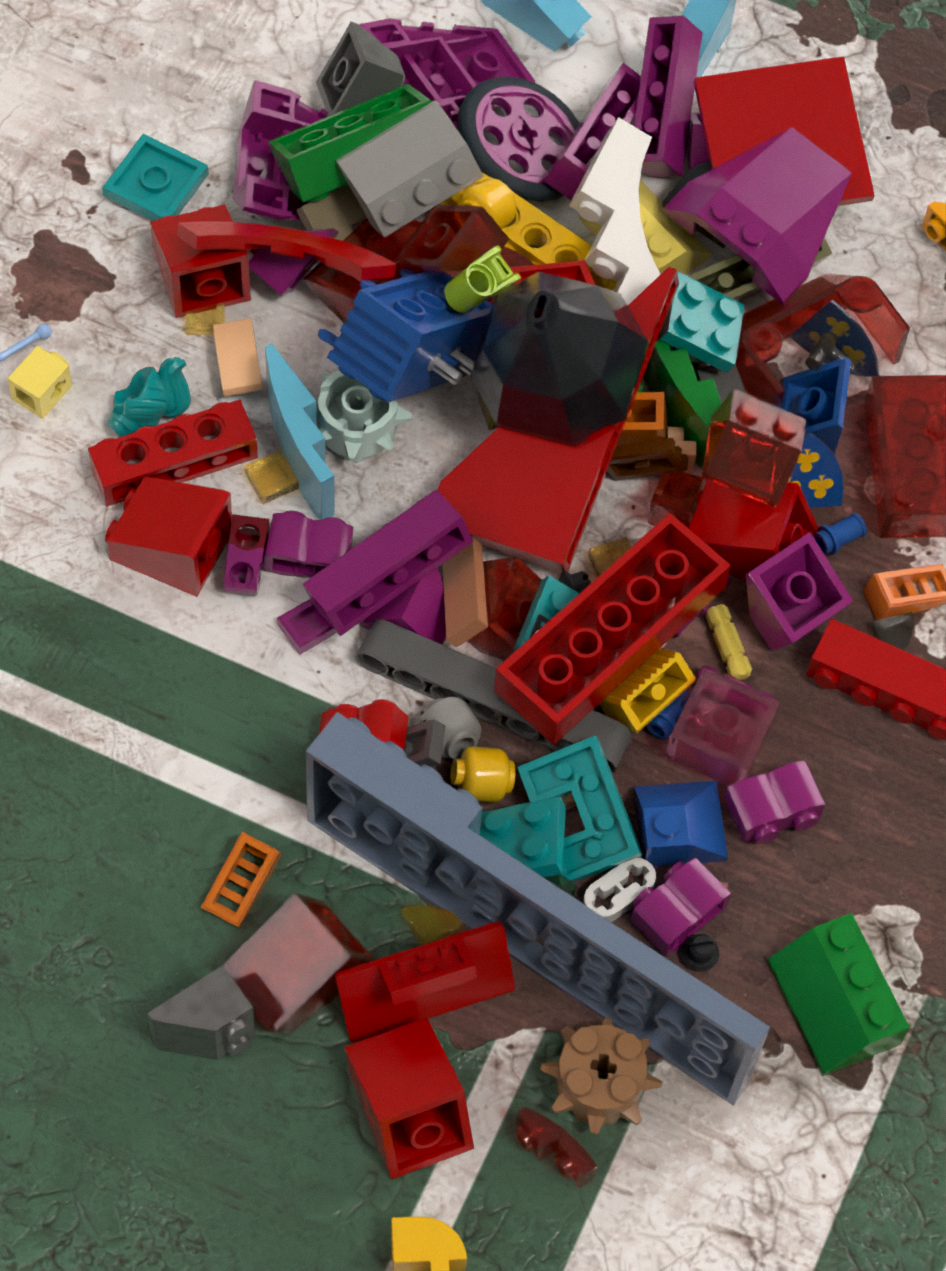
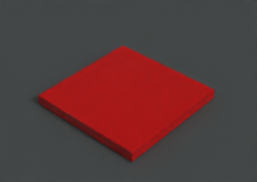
[693,56,875,206]

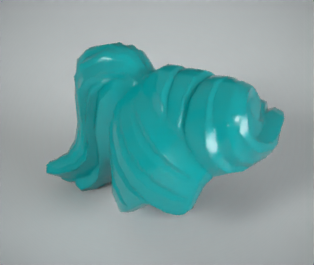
[108,357,191,437]

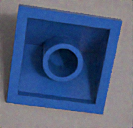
[774,357,851,456]

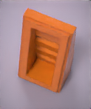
[864,564,946,622]
[201,832,282,928]

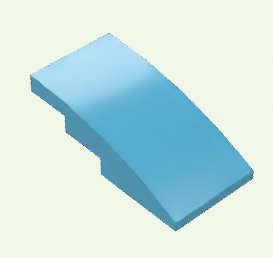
[265,343,335,520]

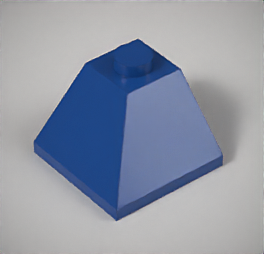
[633,780,728,867]

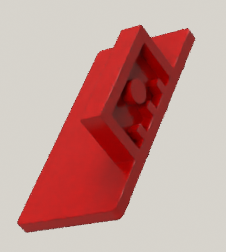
[334,921,515,1043]

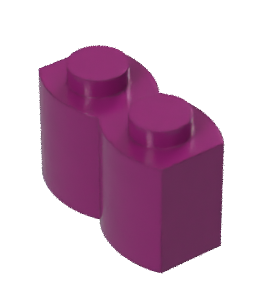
[264,510,354,578]
[725,761,825,844]
[631,858,731,957]

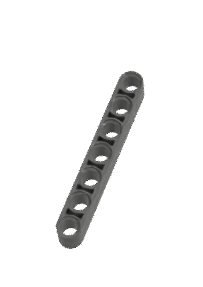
[355,619,633,773]

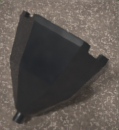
[470,271,649,447]

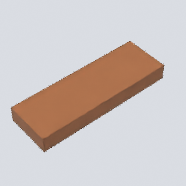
[442,536,488,647]

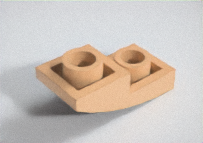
[213,318,263,396]

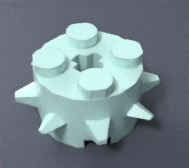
[315,370,412,462]

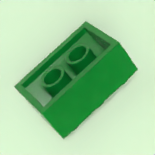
[767,913,910,1076]

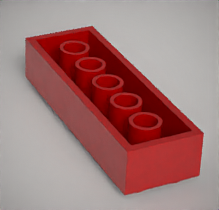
[494,513,731,745]

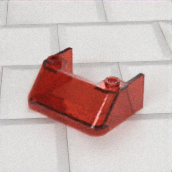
[735,273,910,426]

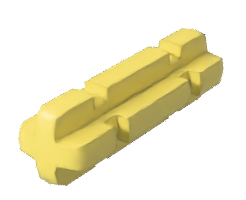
[706,604,752,681]

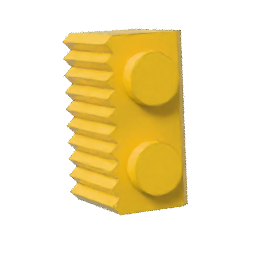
[599,648,696,734]

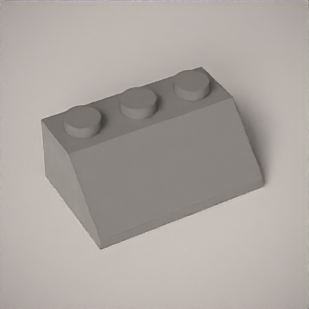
[336,100,484,237]

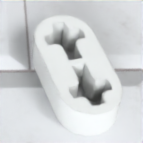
[583,858,656,922]

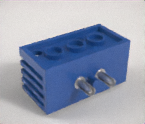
[318,268,492,402]

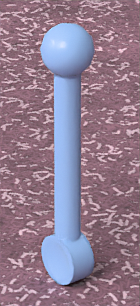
[0,324,52,362]

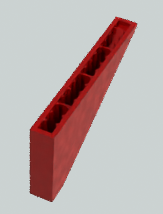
[431,267,679,573]

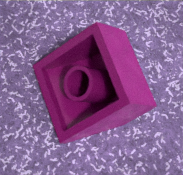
[745,532,854,651]

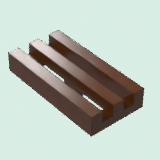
[607,438,689,481]

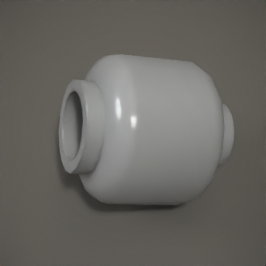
[420,697,482,759]

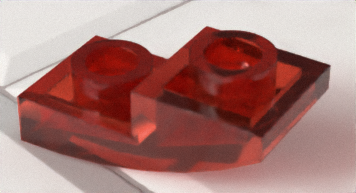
[514,1107,597,1188]

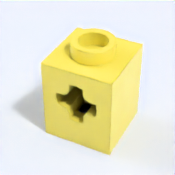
[8,345,72,419]

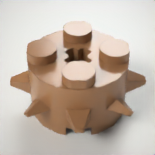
[541,1018,662,1134]

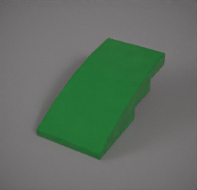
[643,332,737,477]

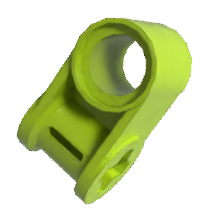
[444,245,521,313]

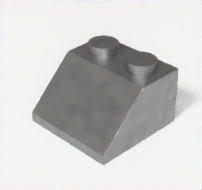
[147,965,255,1060]

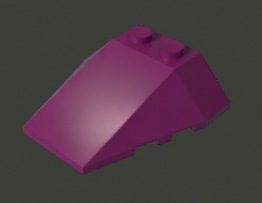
[359,19,535,132]
[232,80,367,220]
[663,127,852,305]

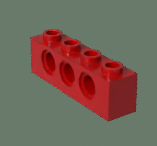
[88,399,258,507]

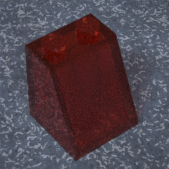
[222,893,376,1033]

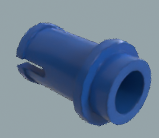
[813,513,867,555]
[647,690,694,740]

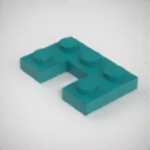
[517,735,643,887]

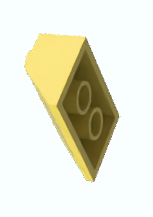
[580,180,712,275]

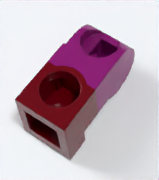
[224,514,270,596]

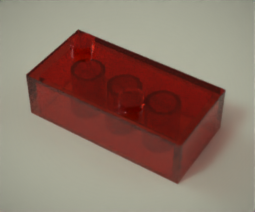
[864,375,946,538]

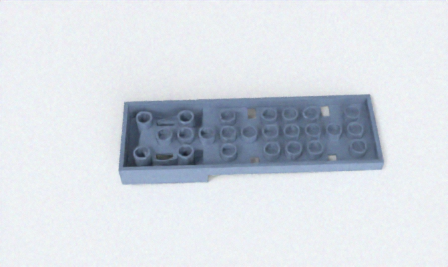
[306,712,770,1106]

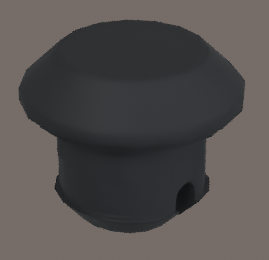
[558,571,592,593]
[681,934,719,971]

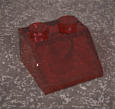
[392,205,510,272]
[702,389,806,508]
[467,556,542,661]

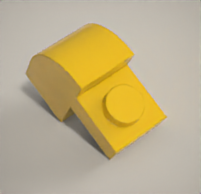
[391,1216,467,1271]

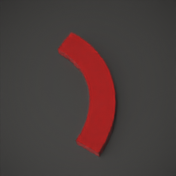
[177,221,396,281]

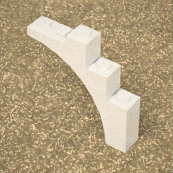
[569,117,707,365]

